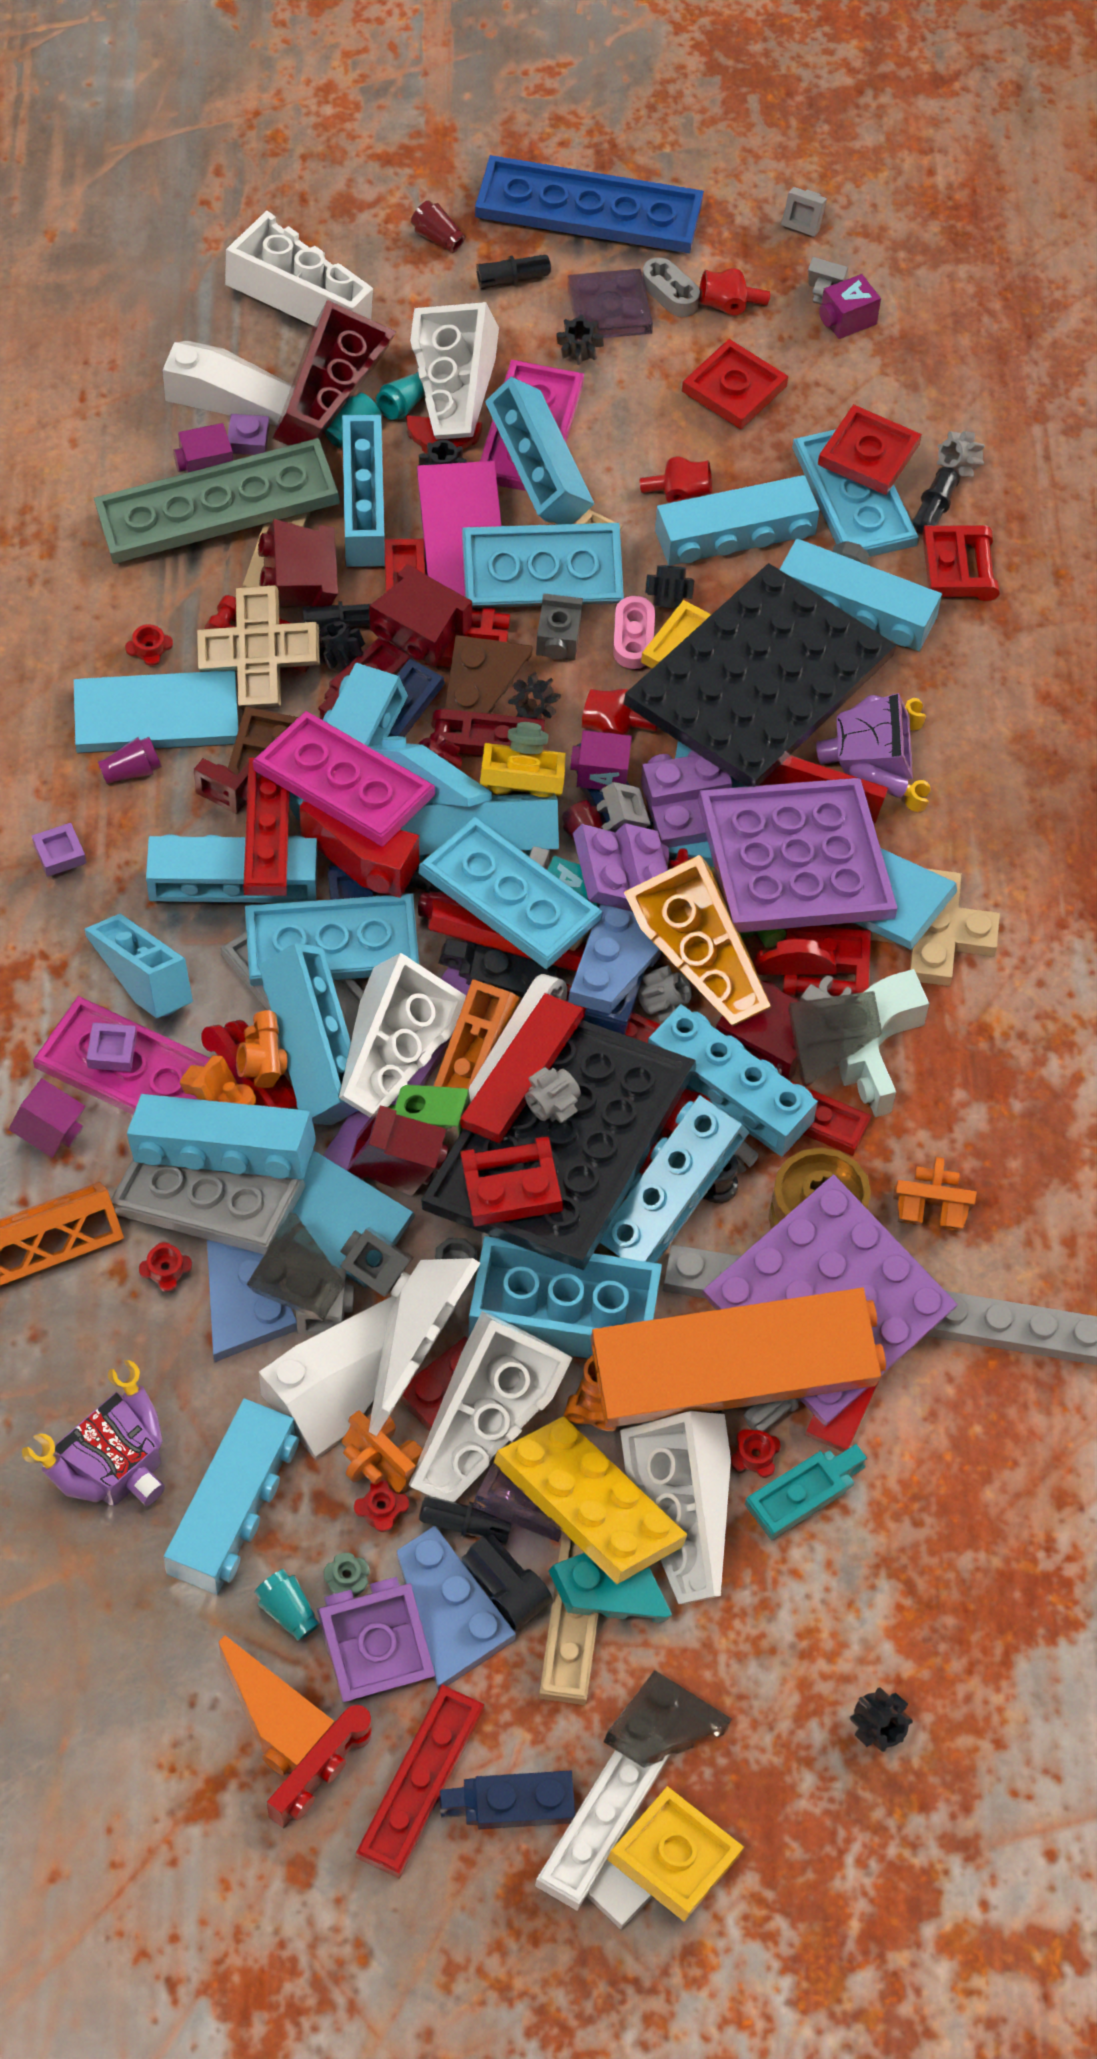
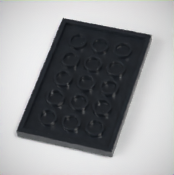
[623,563,896,787]
[421,1020,696,1270]

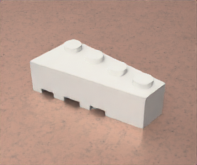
[225,211,373,326]

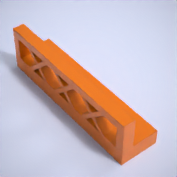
[0,1182,124,1286]

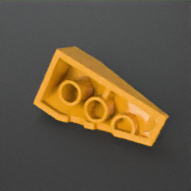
[624,855,772,1026]

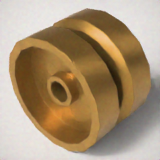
[768,1147,871,1229]

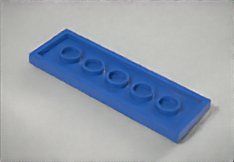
[475,155,704,253]

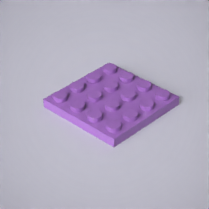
[698,778,898,932]
[702,1174,958,1427]

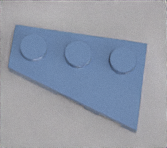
[568,904,662,1014]
[207,1240,297,1362]
[397,1526,516,1690]

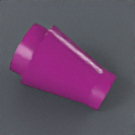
[98,737,162,784]

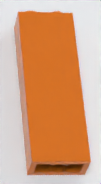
[590,1287,886,1428]

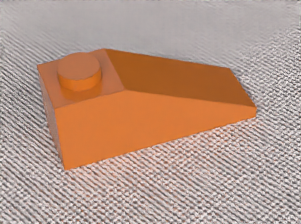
[434,979,522,1089]
[218,1635,335,1776]

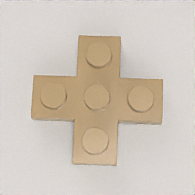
[197,585,320,709]
[871,869,1000,986]

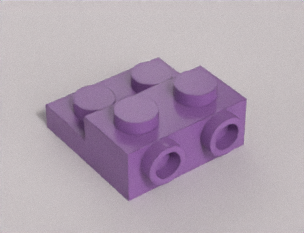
[641,750,732,848]
[573,823,669,911]
[316,1577,435,1702]

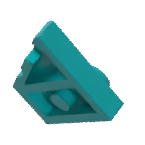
[548,1553,672,1623]

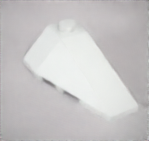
[339,953,466,1118]
[259,1296,397,1460]
[409,1311,572,1502]

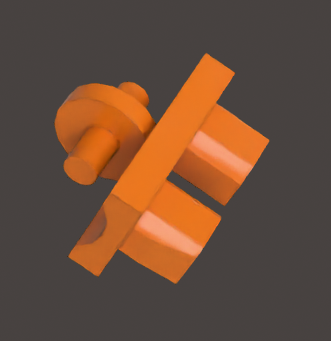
[180,1055,256,1105]
[893,1157,977,1231]
[341,1410,423,1494]

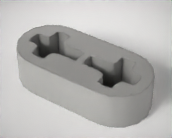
[642,258,700,317]

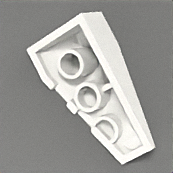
[410,302,499,440]
[162,341,292,426]
[369,1258,481,1436]
[620,1411,731,1604]

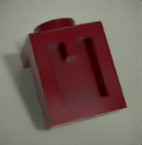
[194,758,249,814]

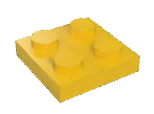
[607,1786,744,1922]

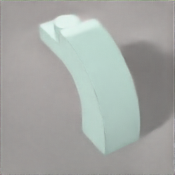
[839,969,929,1117]

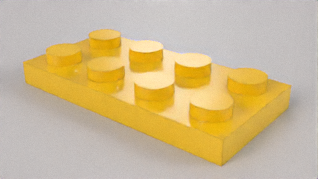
[494,1416,687,1584]

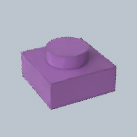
[228,414,270,455]
[32,823,86,877]
[86,1022,137,1072]

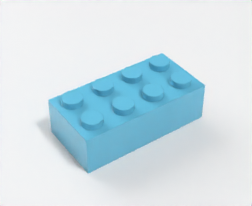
[469,1236,662,1359]

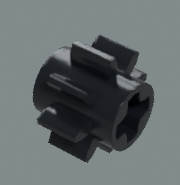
[556,314,604,365]
[419,440,467,466]
[645,565,695,608]
[319,621,365,672]
[508,672,561,719]
[850,1687,913,1752]

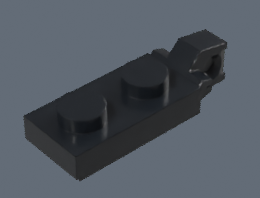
[438,939,558,999]

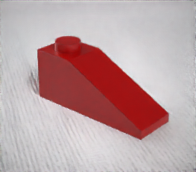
[300,801,419,898]

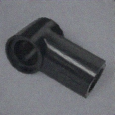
[462,1534,553,1631]

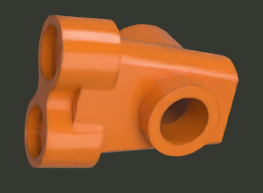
[236,1010,287,1088]
[563,1355,617,1431]

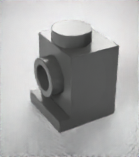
[536,593,583,660]
[340,1227,414,1297]

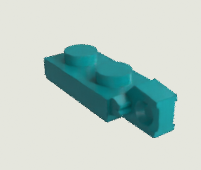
[745,1444,867,1541]

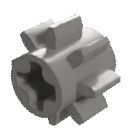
[937,431,985,478]
[638,966,691,1022]
[525,1067,581,1123]

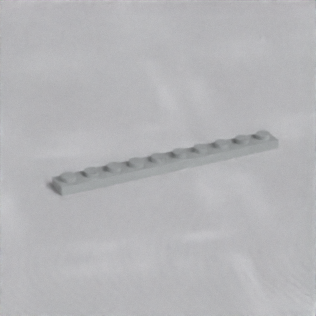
[663,1244,1097,1365]

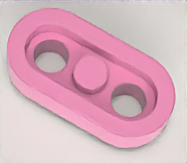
[613,596,655,669]

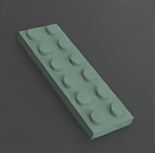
[94,438,340,564]

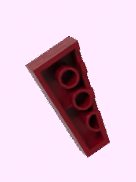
[272,300,396,446]

